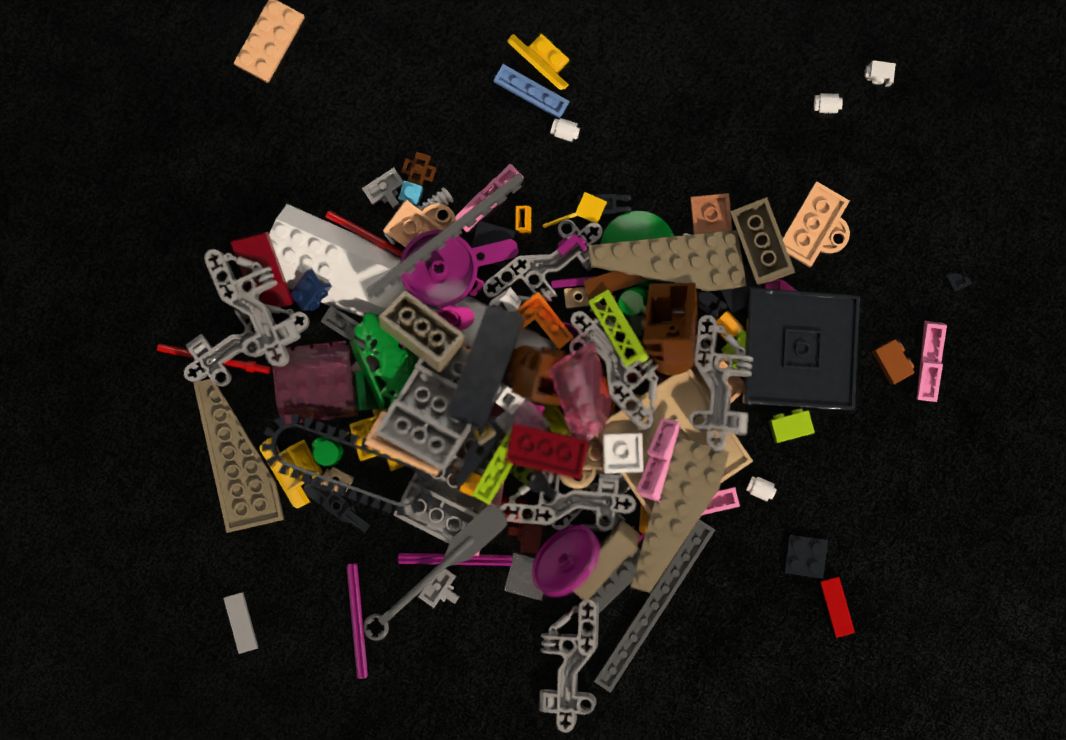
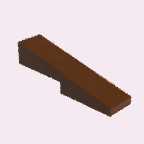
[583,271,651,299]

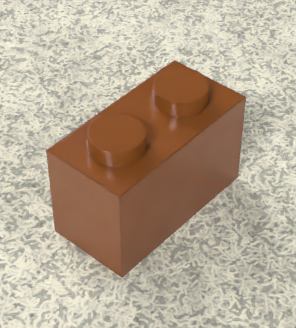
[872,339,914,385]

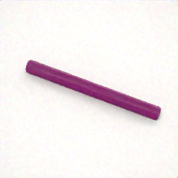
[398,553,512,566]
[347,563,368,679]

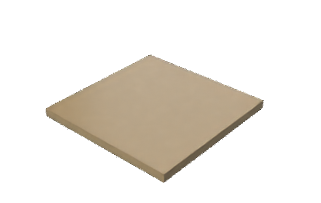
[591,369,753,516]

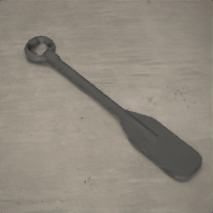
[363,505,507,641]

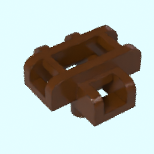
[401,152,437,186]

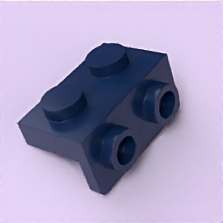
[290,270,332,311]

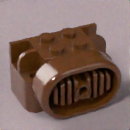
[642,283,698,375]
[505,345,600,409]

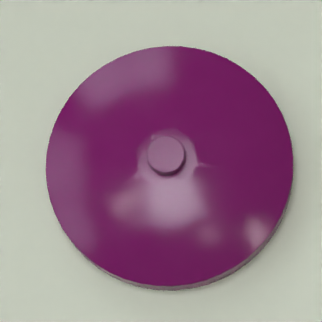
[400,230,477,307]
[532,525,600,597]

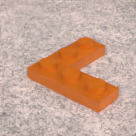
[515,292,574,349]

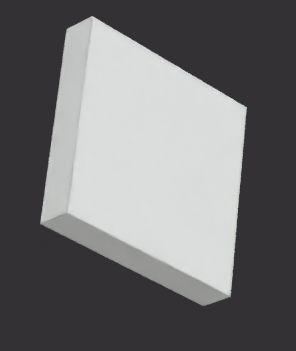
[602,433,643,473]

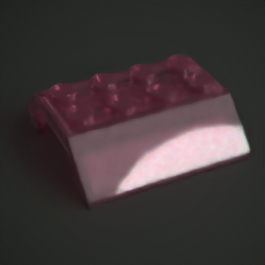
[273,341,358,424]

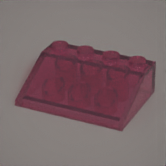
[550,341,615,441]

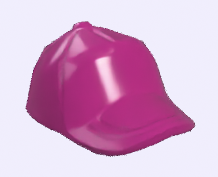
[436,305,474,332]

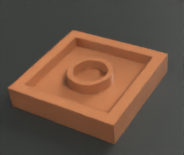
[690,194,732,234]

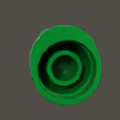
[618,284,648,315]
[312,436,344,468]

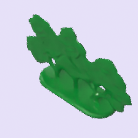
[350,312,420,410]

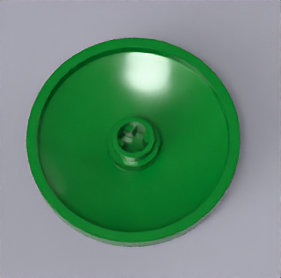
[600,211,674,287]

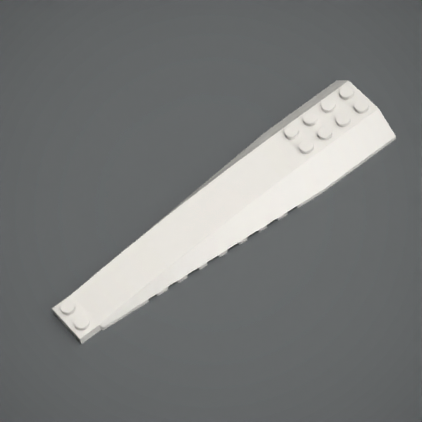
[269,204,557,351]

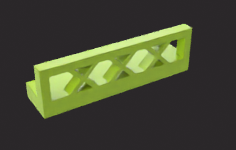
[588,290,649,367]
[472,427,513,505]

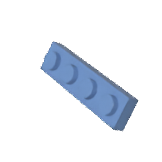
[494,64,569,119]

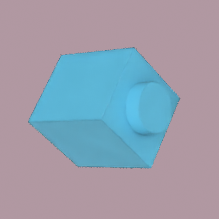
[398,181,424,207]

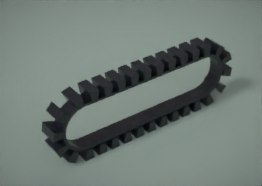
[261,414,435,516]

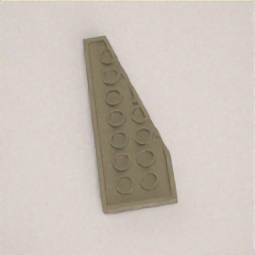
[587,230,746,292]
[194,379,284,533]
[631,437,729,592]

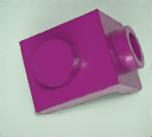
[557,234,587,257]

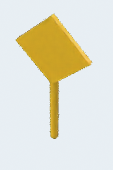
[543,192,607,228]

